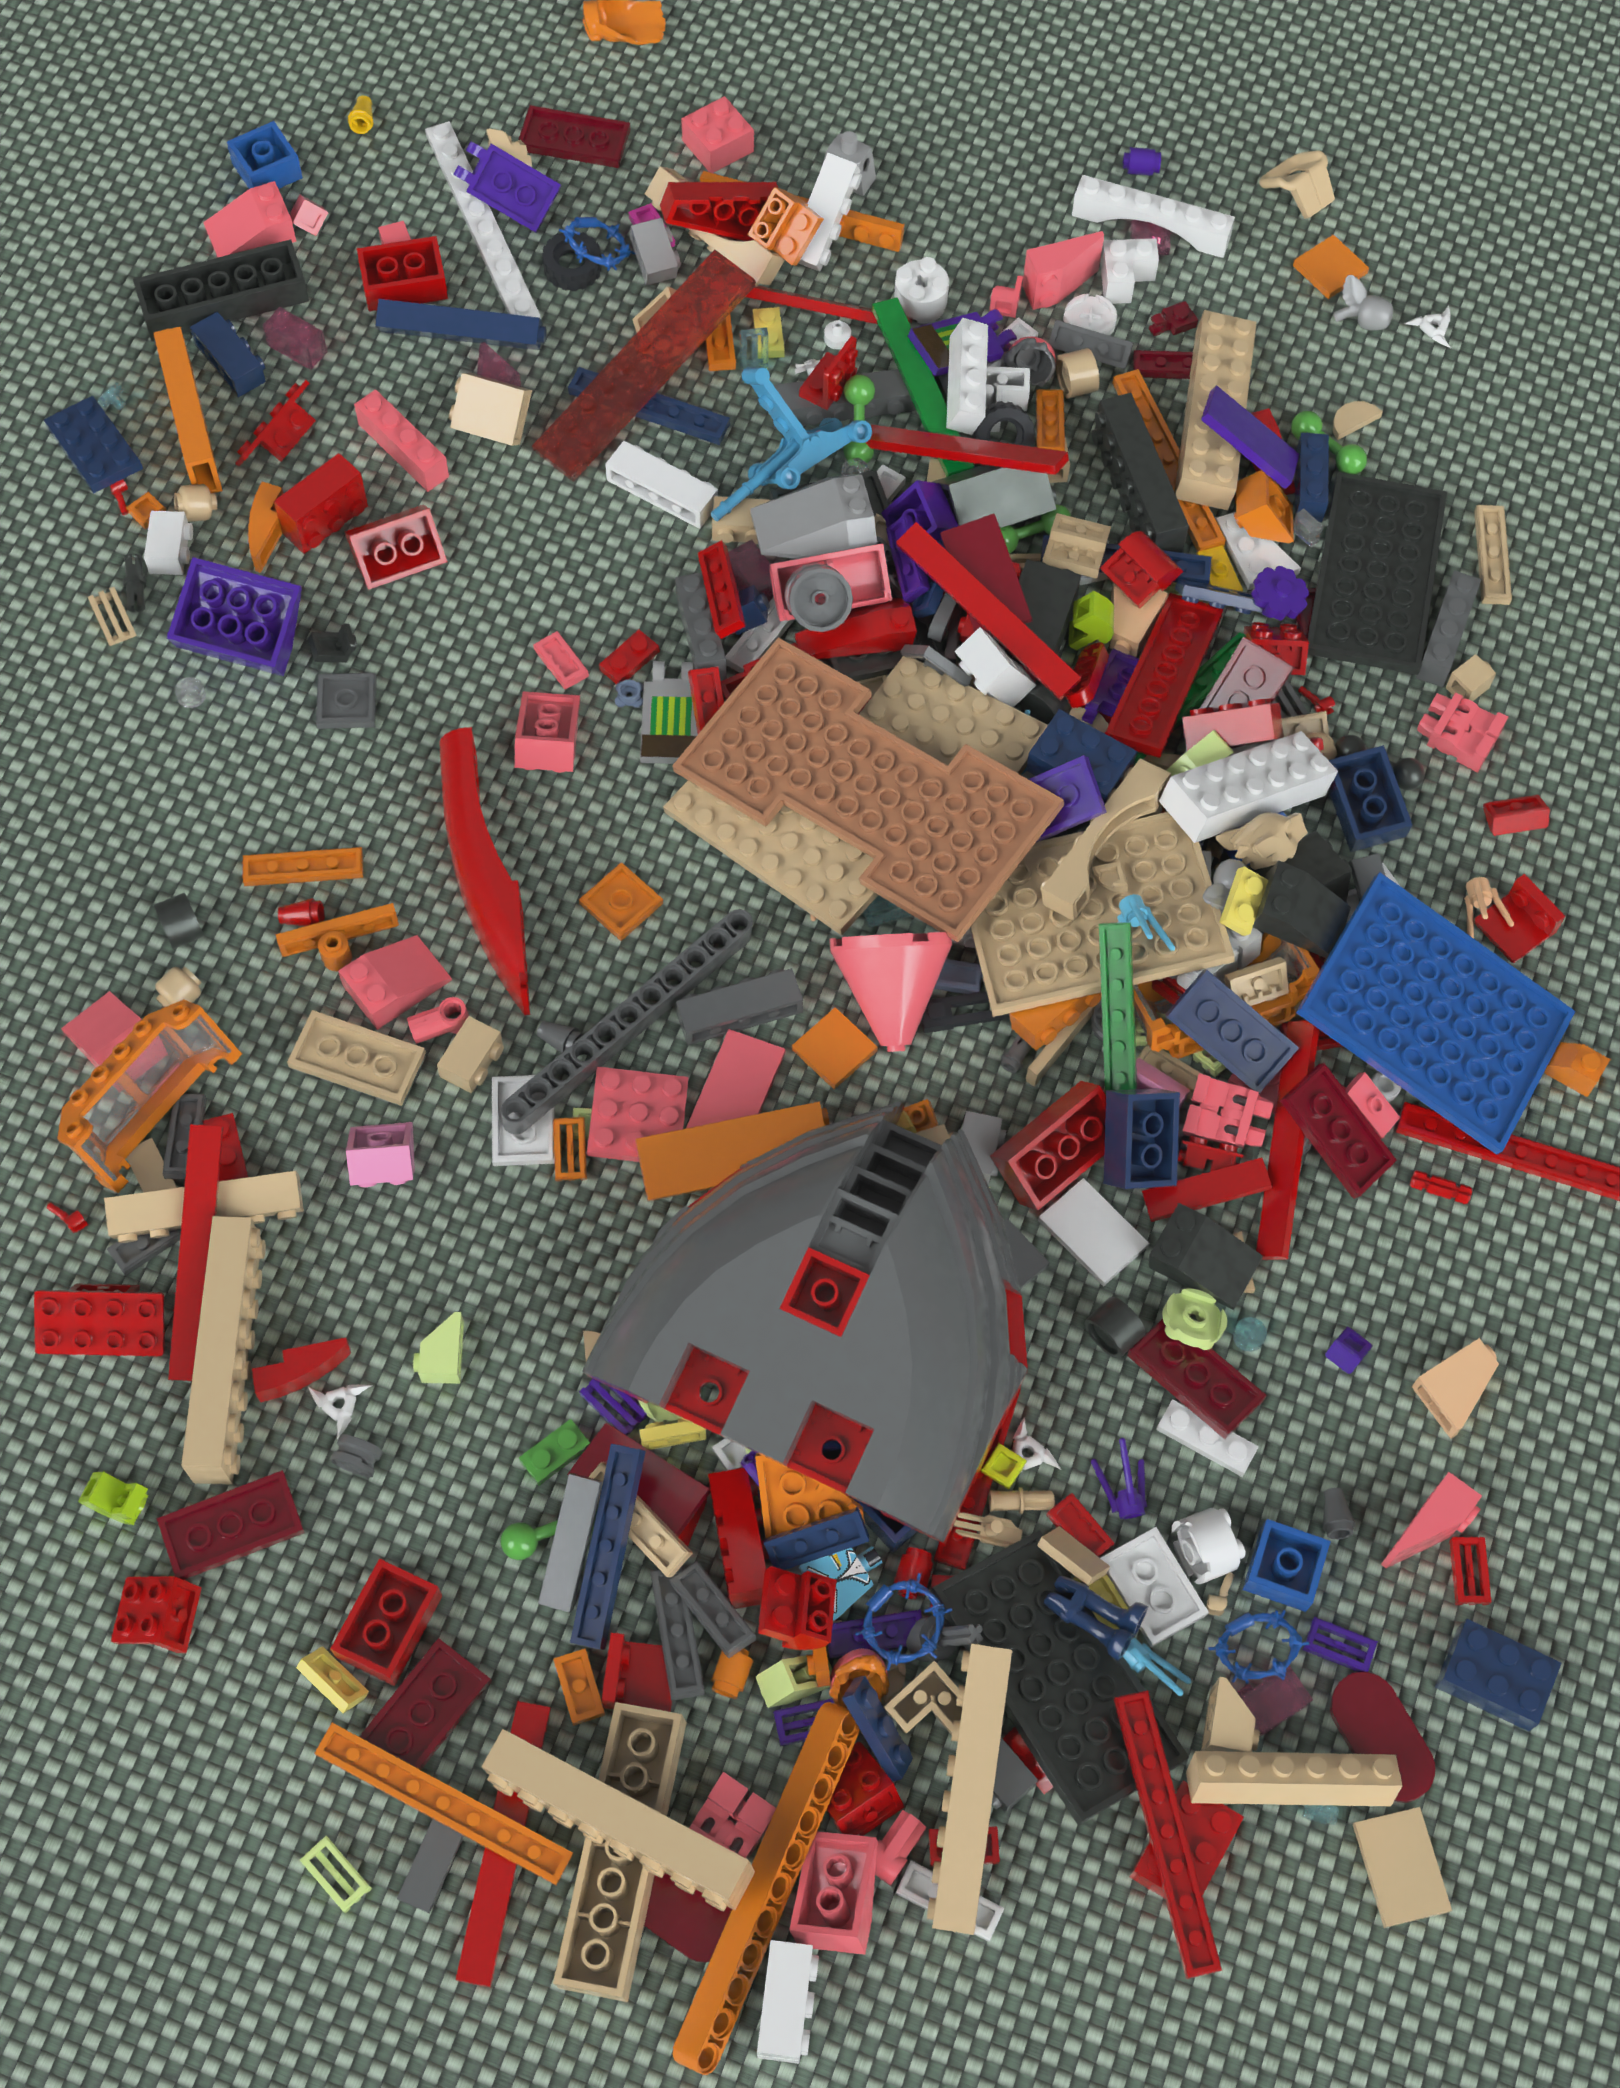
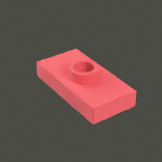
[533,631,589,690]
[1344,1072,1400,1139]

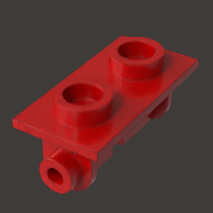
[1178,1136,1244,1171]

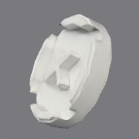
[1063,294,1117,336]

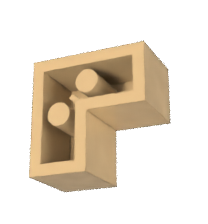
[883,1661,962,1735]

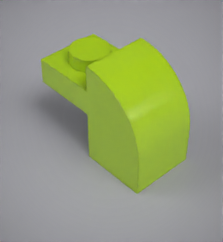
[1069,591,1114,650]
[78,1472,149,1525]

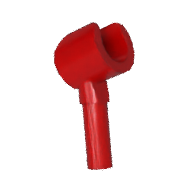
[110,479,129,515]
[1298,686,1335,715]
[46,1202,88,1233]

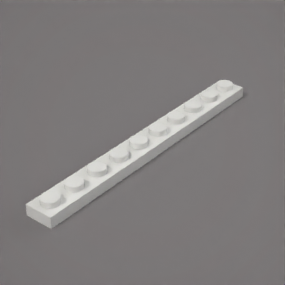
[425,121,540,318]
[725,465,906,673]

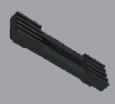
[921,991,1010,1033]

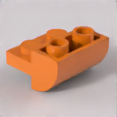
[748,187,824,266]

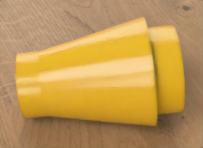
[347,95,374,134]

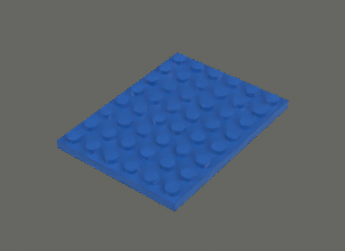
[1296,872,1576,1155]

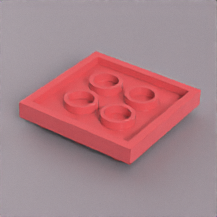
[587,1067,689,1162]

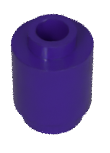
[1122,147,1161,176]

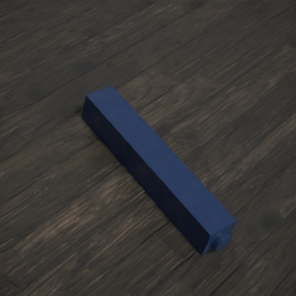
[375,299,547,350]

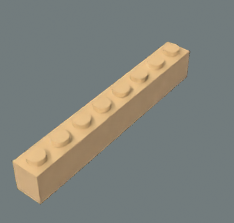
[927,1644,1012,1935]

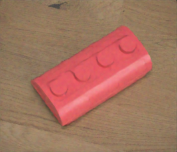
[770,543,892,621]

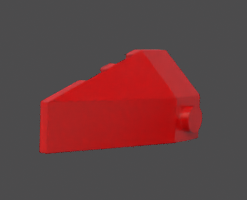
[794,598,917,659]

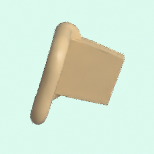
[1259,150,1335,219]

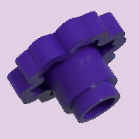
[1251,566,1309,621]

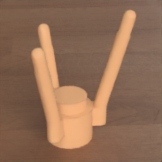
[1464,877,1514,939]

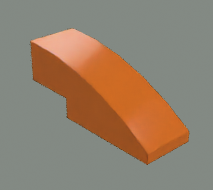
[248,481,284,573]

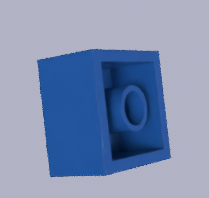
[227,121,303,189]
[1242,1519,1331,1612]

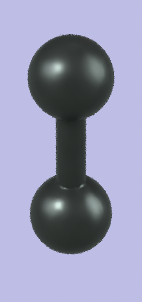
[1335,735,1425,790]

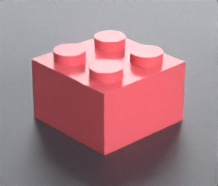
[681,96,754,173]

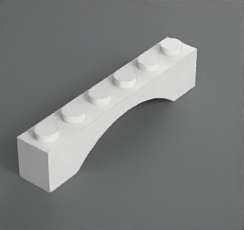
[1072,175,1235,258]

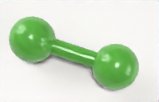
[843,374,875,466]
[1291,411,1367,475]
[1000,504,1071,554]
[500,1506,598,1560]

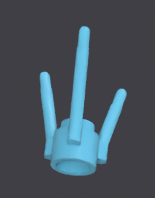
[1117,894,1175,951]
[1123,1638,1191,1696]

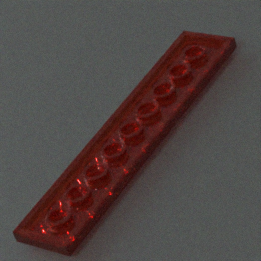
[532,249,756,482]

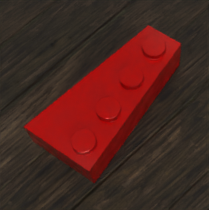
[660,182,778,241]
[708,1468,769,1609]

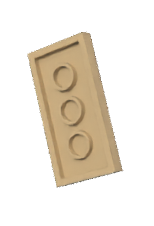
[287,1010,426,1106]

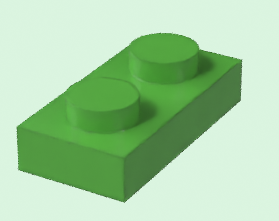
[519,1419,590,1486]

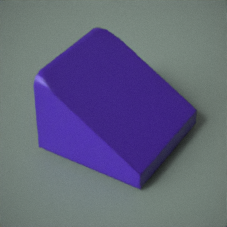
[1325,1326,1373,1374]

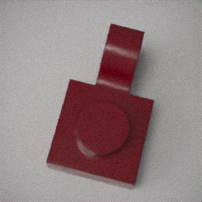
[1148,301,1199,336]

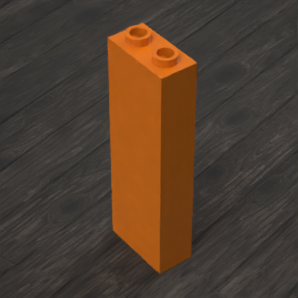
[153,327,223,493]
[635,1101,830,1202]

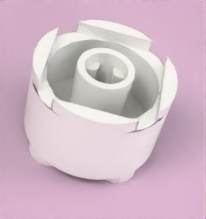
[894,257,949,324]
[1172,1508,1245,1584]

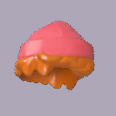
[829,1648,890,1707]

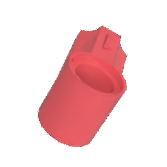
[407,997,470,1044]
[875,1810,927,1886]

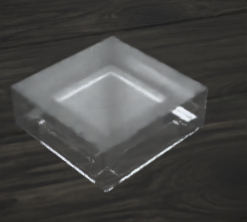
[1293,508,1323,548]

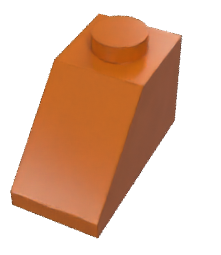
[1544,1042,1610,1097]

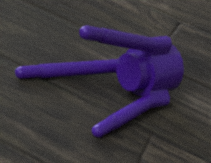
[1091,1437,1147,1519]

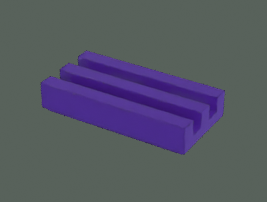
[579,1379,648,1436]
[1302,1617,1378,1672]
[773,1698,834,1747]

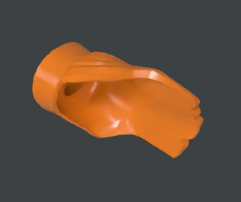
[582,0,666,45]

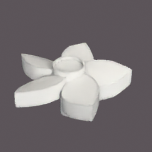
[795,359,820,376]

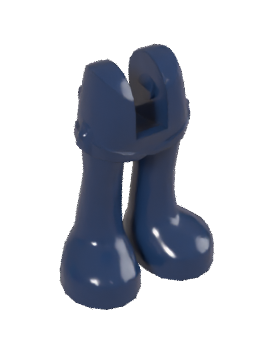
[1044,1576,1148,1661]

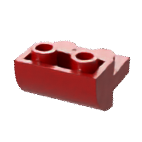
[1100,531,1183,609]
[758,1566,837,1650]

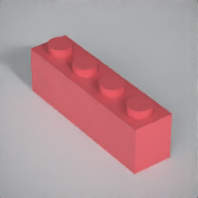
[354,389,449,492]

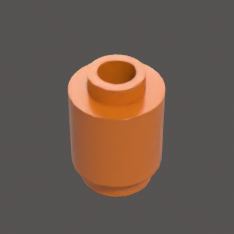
[318,931,352,972]
[711,1648,753,1699]

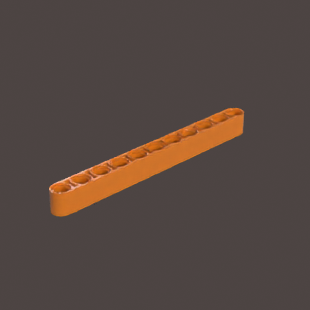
[673,1702,860,2075]

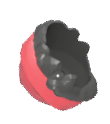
[1003,337,1056,387]

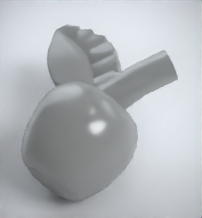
[1334,275,1393,331]
[1202,859,1248,910]

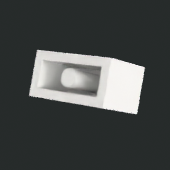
[144,511,193,575]

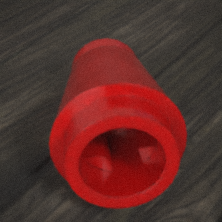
[278,898,325,927]

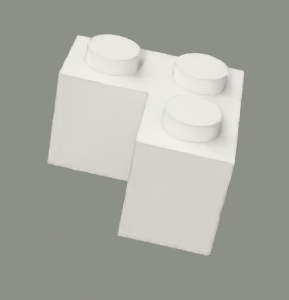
[1100,239,1159,304]
[985,367,1030,432]
[955,627,1036,707]

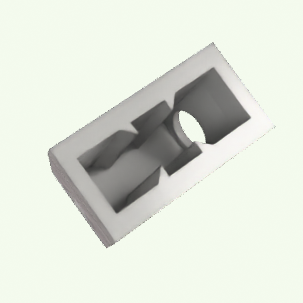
[822,131,876,196]

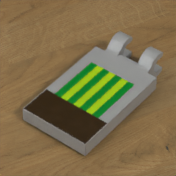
[640,661,698,764]

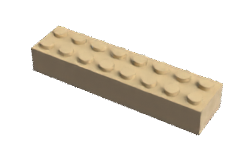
[1174,310,1257,510]
[181,1216,266,1485]
[553,1702,687,2002]
[482,1729,755,1911]

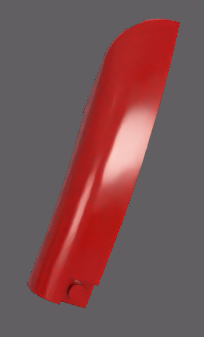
[439,727,530,1016]

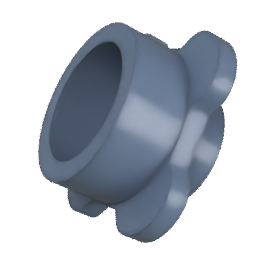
[615,680,644,708]

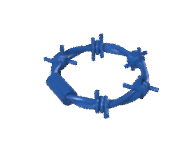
[559,217,635,271]
[855,1573,953,1671]
[1208,1610,1310,1684]

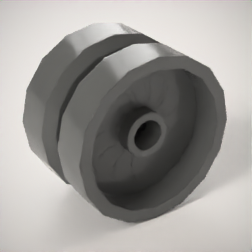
[784,562,853,632]

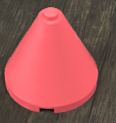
[830,932,952,1052]

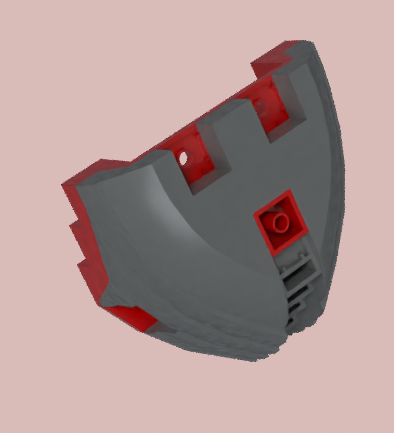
[582,1102,1028,1544]

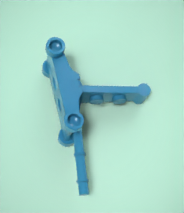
[710,367,872,521]

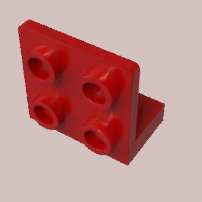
[799,336,858,410]
[1244,622,1309,675]
[1474,873,1565,963]
[111,1576,202,1653]
[601,1633,672,1712]
[826,1742,904,1836]

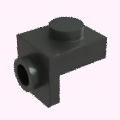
[308,623,357,663]

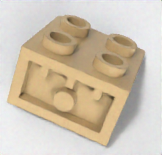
[1225,957,1289,1006]

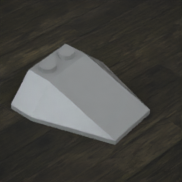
[750,474,877,559]

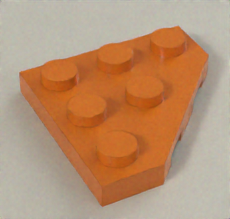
[755,1453,865,1538]

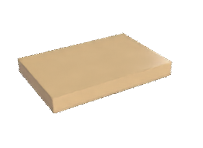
[1353,1807,1452,1928]

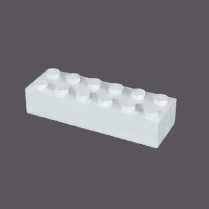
[1159,731,1338,843]

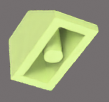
[1166,730,1234,776]
[413,1312,464,1384]
[755,1655,832,1708]

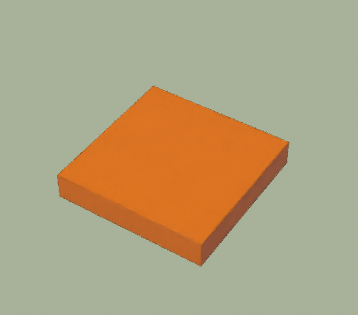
[1293,234,1369,299]
[579,862,663,941]
[792,1007,878,1090]

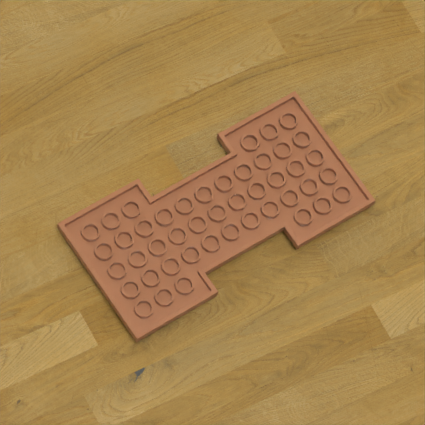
[672,637,1064,942]

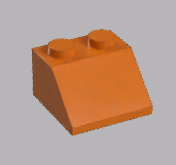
[1234,470,1294,544]

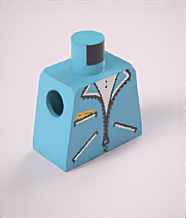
[798,1546,883,1621]

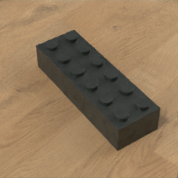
[133,239,309,342]
[1092,393,1189,553]

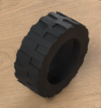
[542,231,602,291]
[972,401,1036,447]

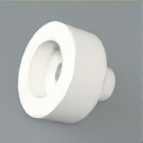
[824,320,851,349]

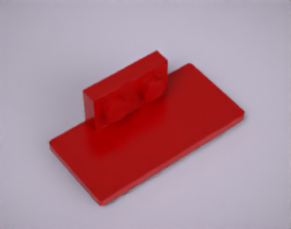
[34,1283,165,1357]

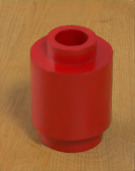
[893,1547,933,1600]

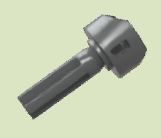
[906,1615,983,1662]

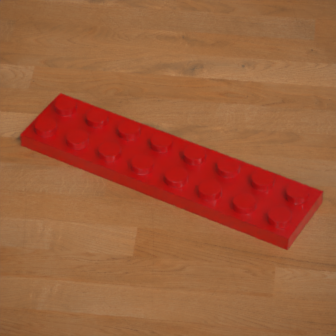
[1105,593,1224,758]

